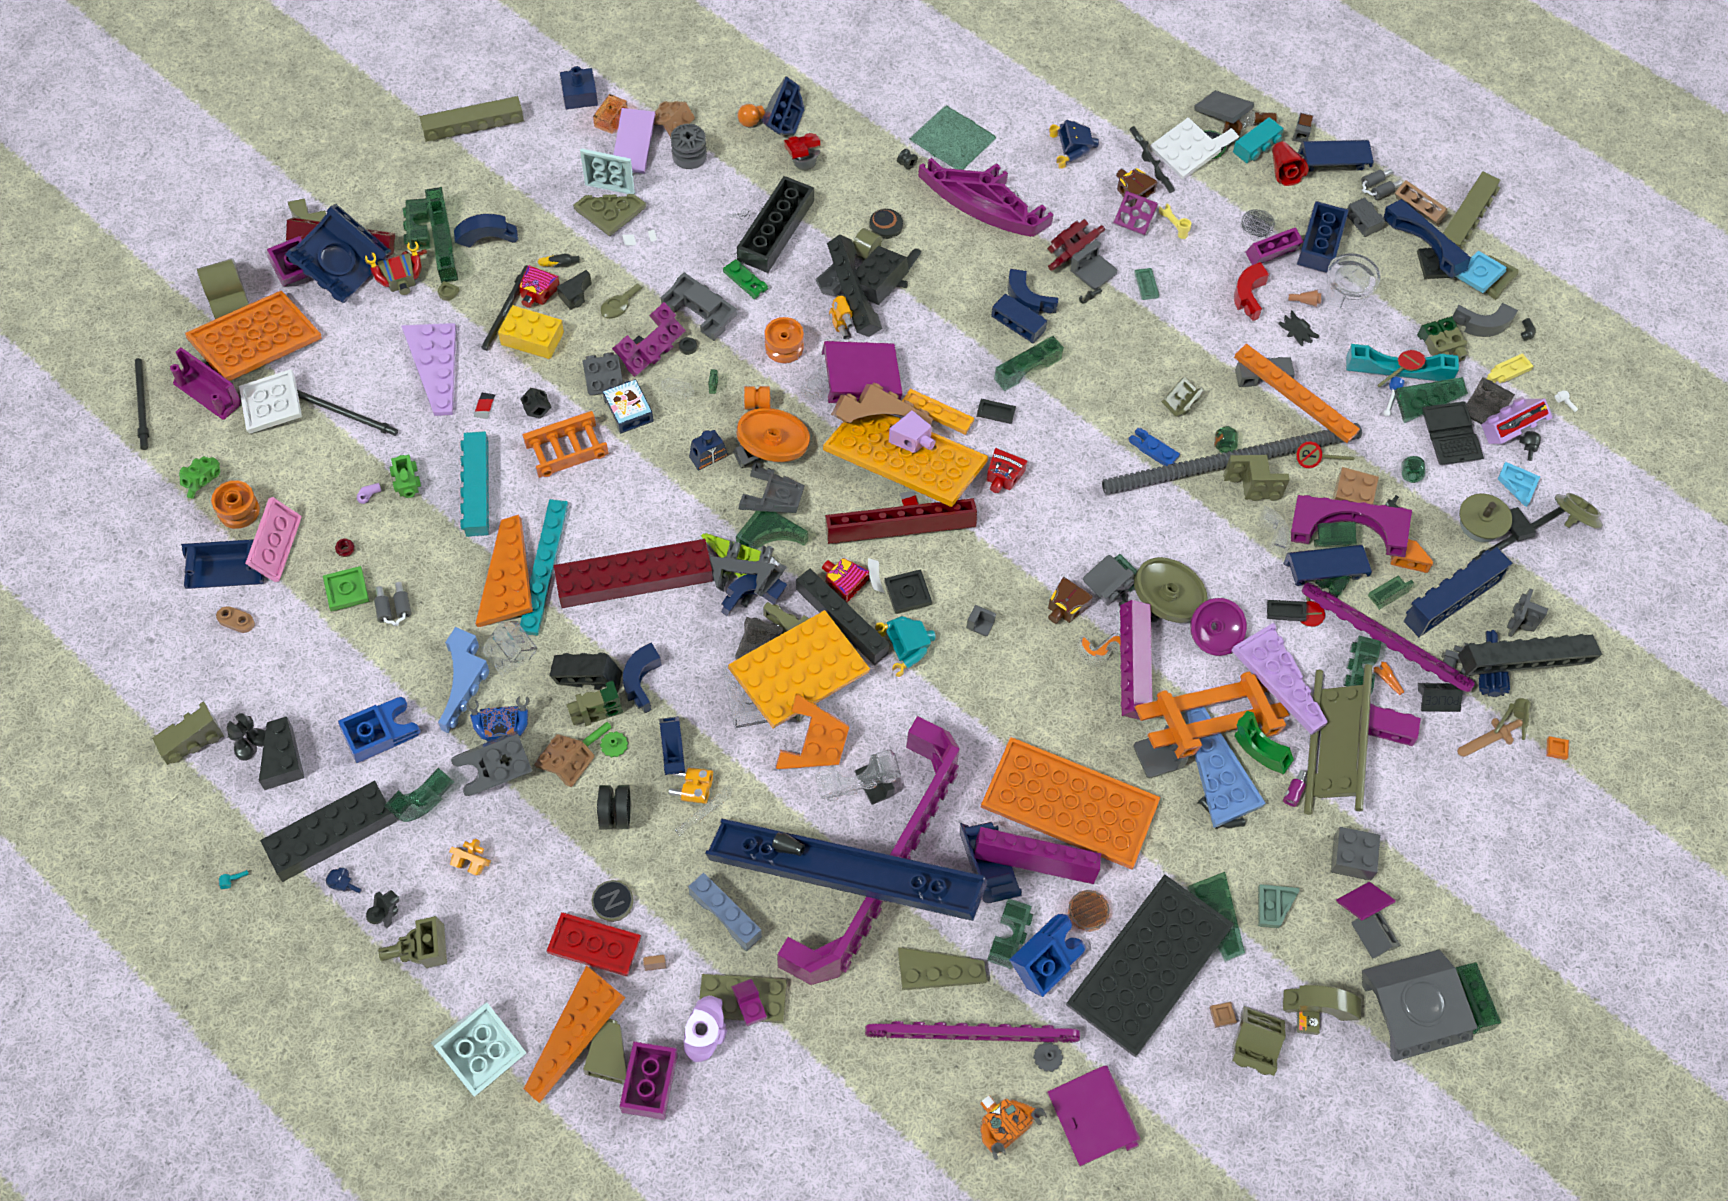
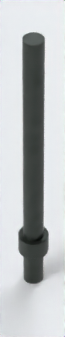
[481,265,528,350]
[135,358,149,450]

